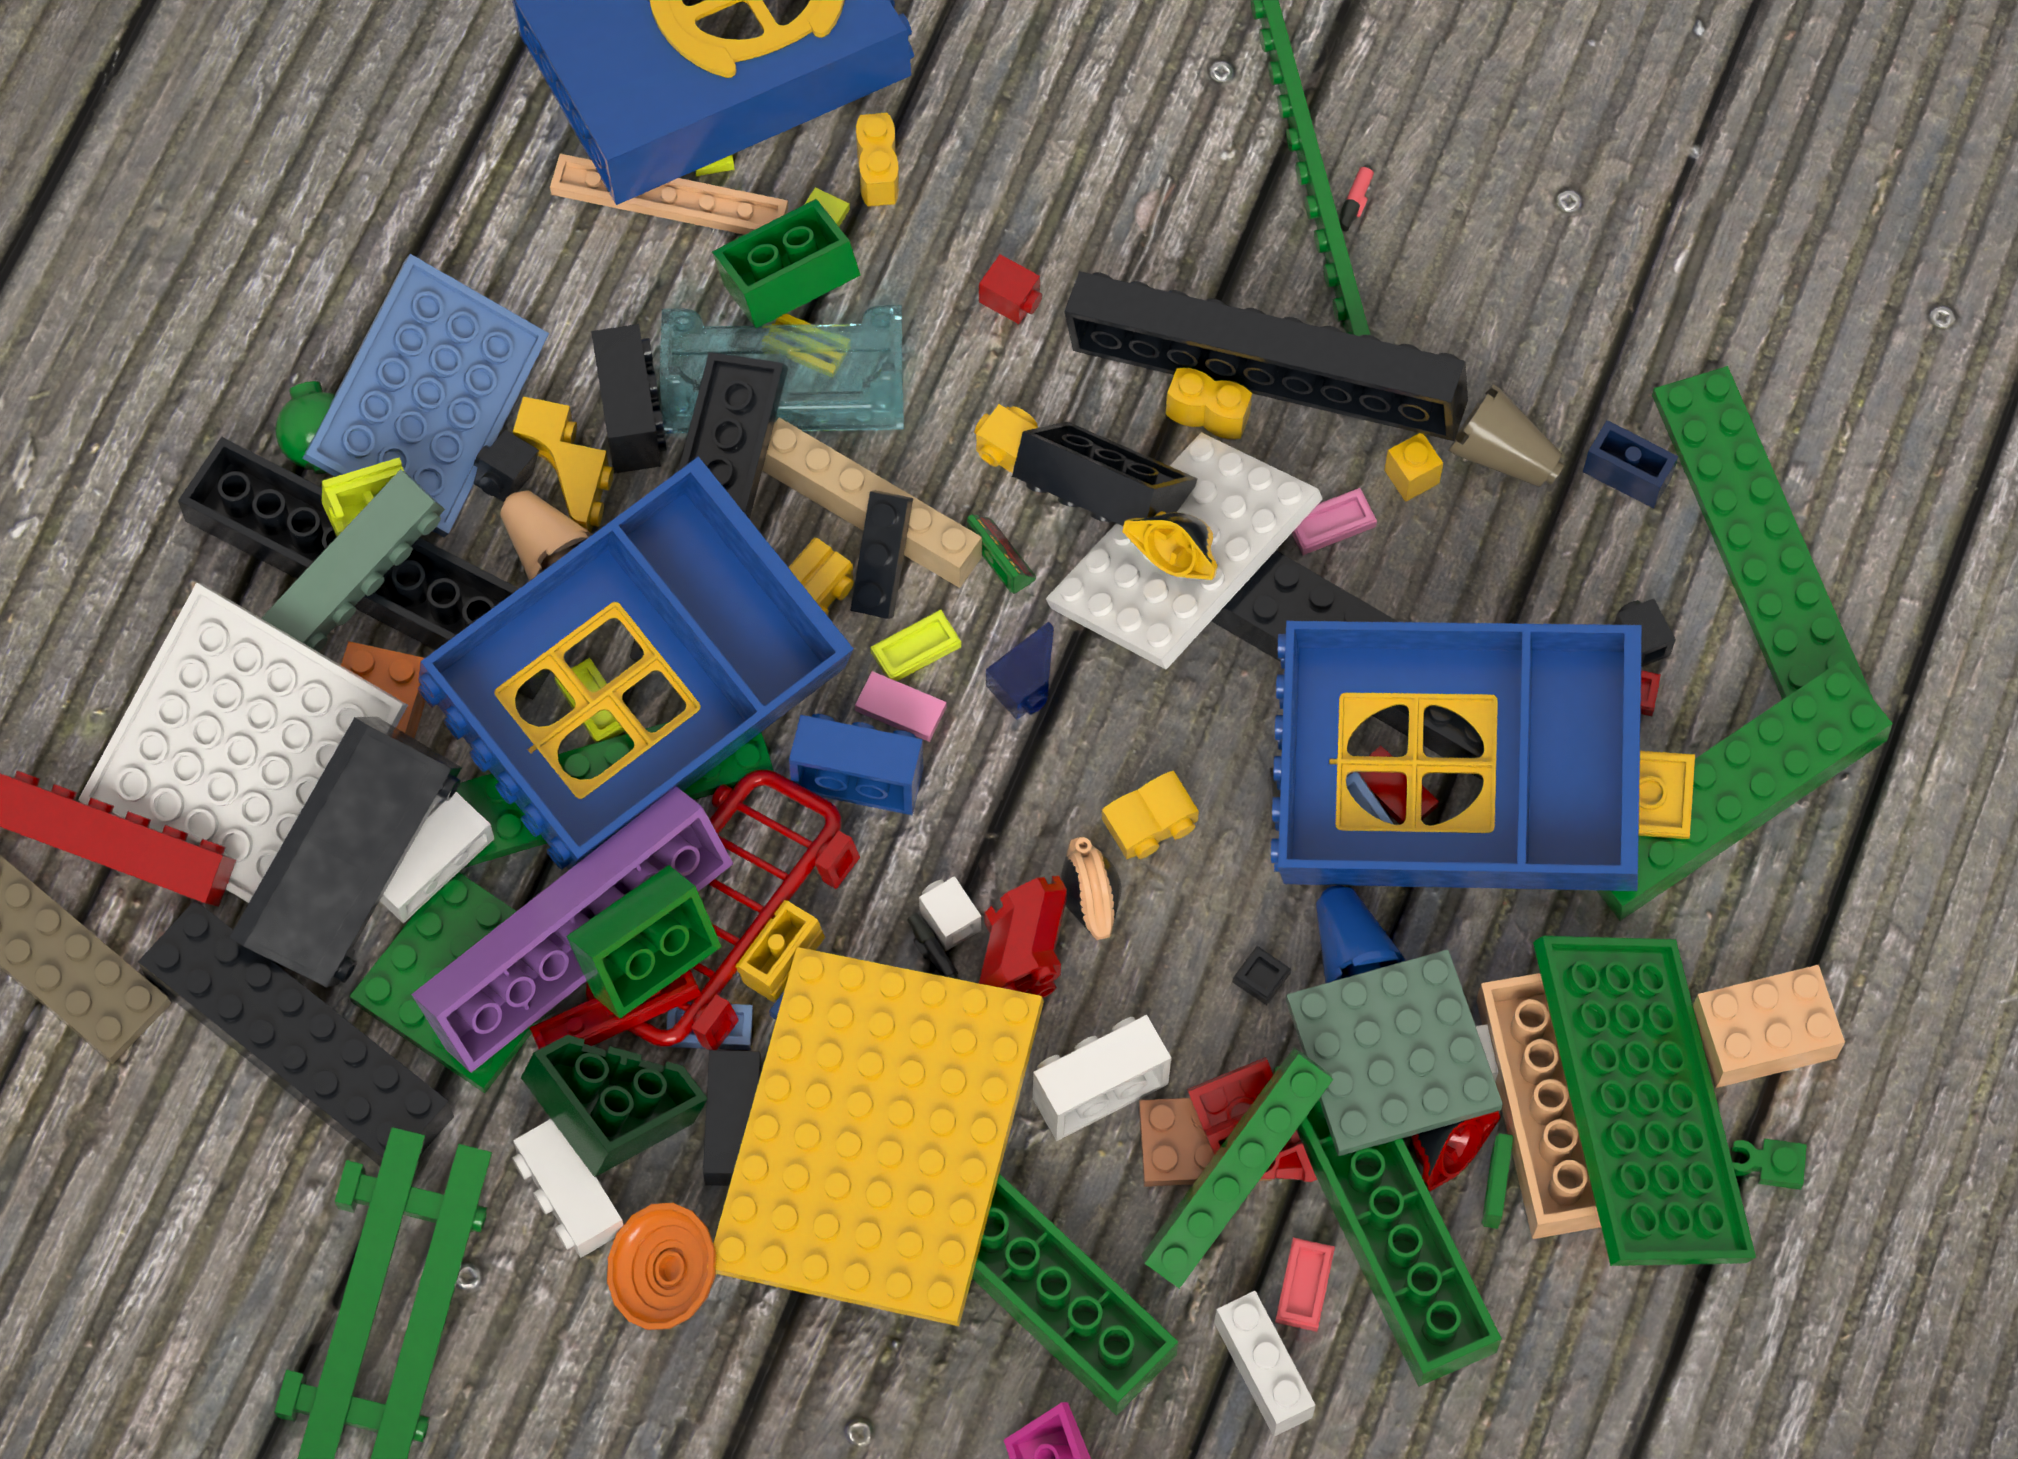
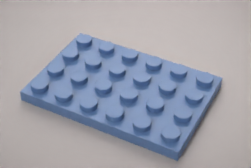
[302,254,549,537]

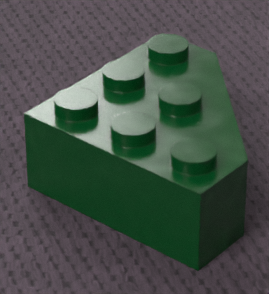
[521,1035,708,1177]

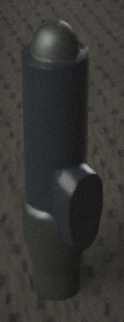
[907,913,958,979]

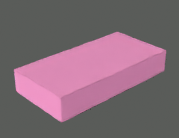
[1292,488,1377,555]
[855,671,947,742]

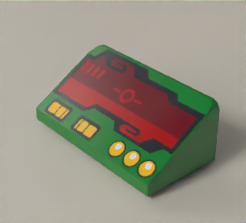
[967,514,1036,594]

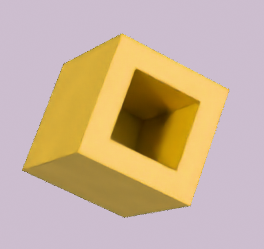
[1384,433,1443,502]

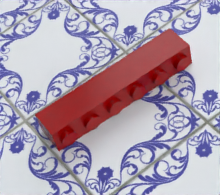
[0,770,236,907]

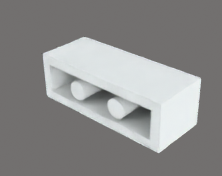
[380,792,494,923]
[512,1119,623,1258]
[1214,1291,1316,1437]

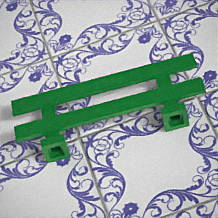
[274,1127,492,1459]

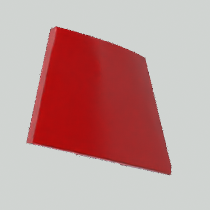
[1187,1057,1317,1182]

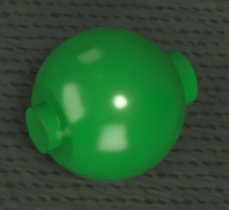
[275,381,335,474]

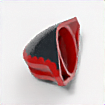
[1412,1111,1501,1192]

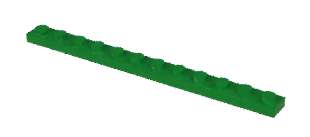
[1250,0,1370,336]

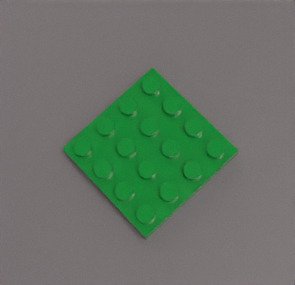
[349,872,550,1093]

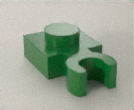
[1731,1138,1807,1190]

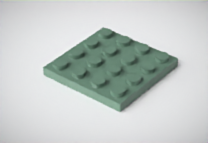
[1286,949,1503,1156]

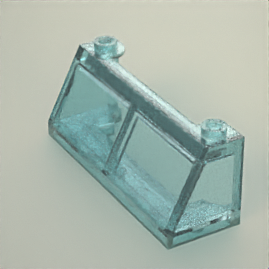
[659,305,904,434]

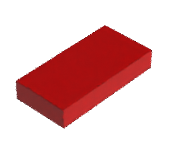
[1351,745,1439,825]

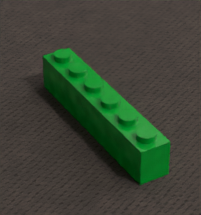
[1142,1047,1333,1289]

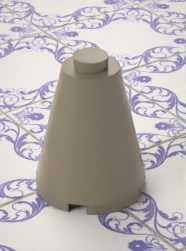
[1448,384,1564,487]

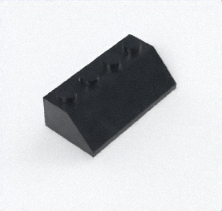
[1012,421,1198,526]

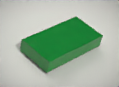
[1481,1133,1513,1229]

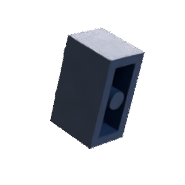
[1583,420,1679,509]

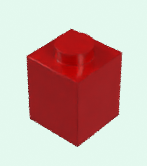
[979,254,1043,324]

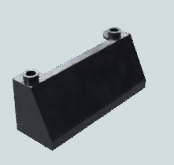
[229,717,462,987]

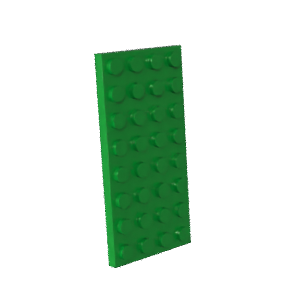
[1533,936,1756,1266]

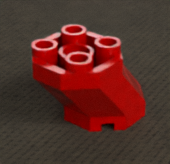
[979,876,1067,998]

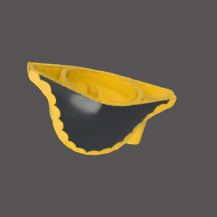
[1122,511,1218,580]

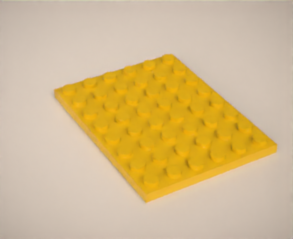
[707,947,1044,1326]

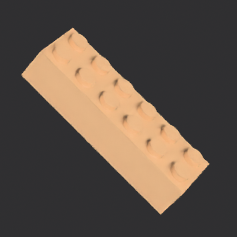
[1476,973,1601,1239]

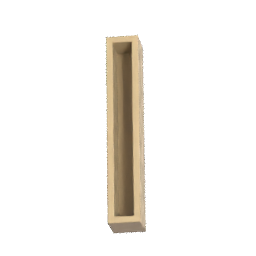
[762,417,982,588]

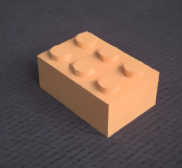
[1693,965,1845,1088]

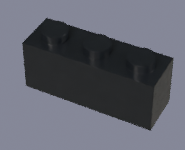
[703,1050,763,1186]

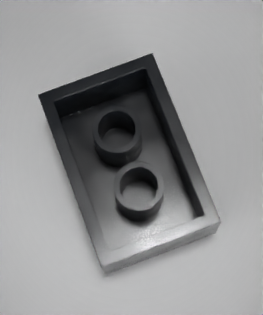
[591,324,667,474]

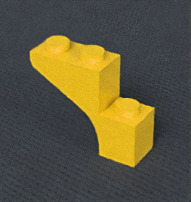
[513,396,614,532]

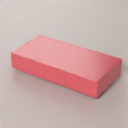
[1275,1237,1335,1332]

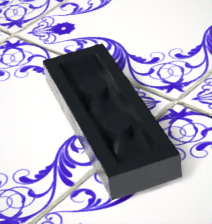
[850,490,913,619]

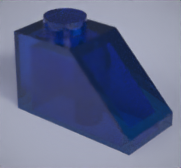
[986,621,1054,720]

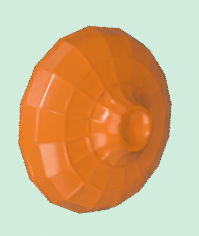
[607,1203,716,1330]

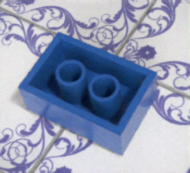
[789,714,923,816]

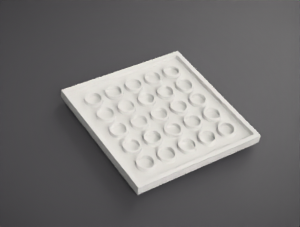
[78,583,408,903]

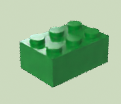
[712,199,861,328]
[566,865,722,1018]

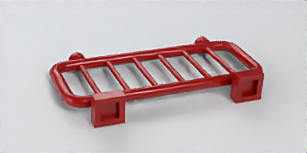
[586,769,860,1050]

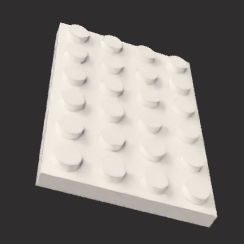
[1046,432,1322,669]

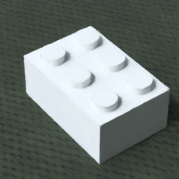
[1033,1015,1171,1141]

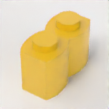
[856,113,899,206]
[1165,368,1252,440]
[1102,770,1199,860]

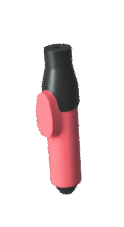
[1339,164,1374,231]

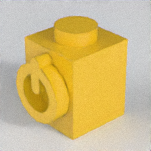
[974,404,1038,473]

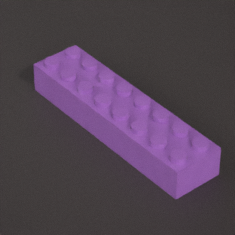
[411,786,733,1073]

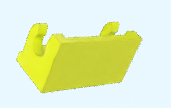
[322,458,405,536]

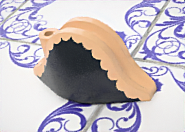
[1060,837,1122,940]

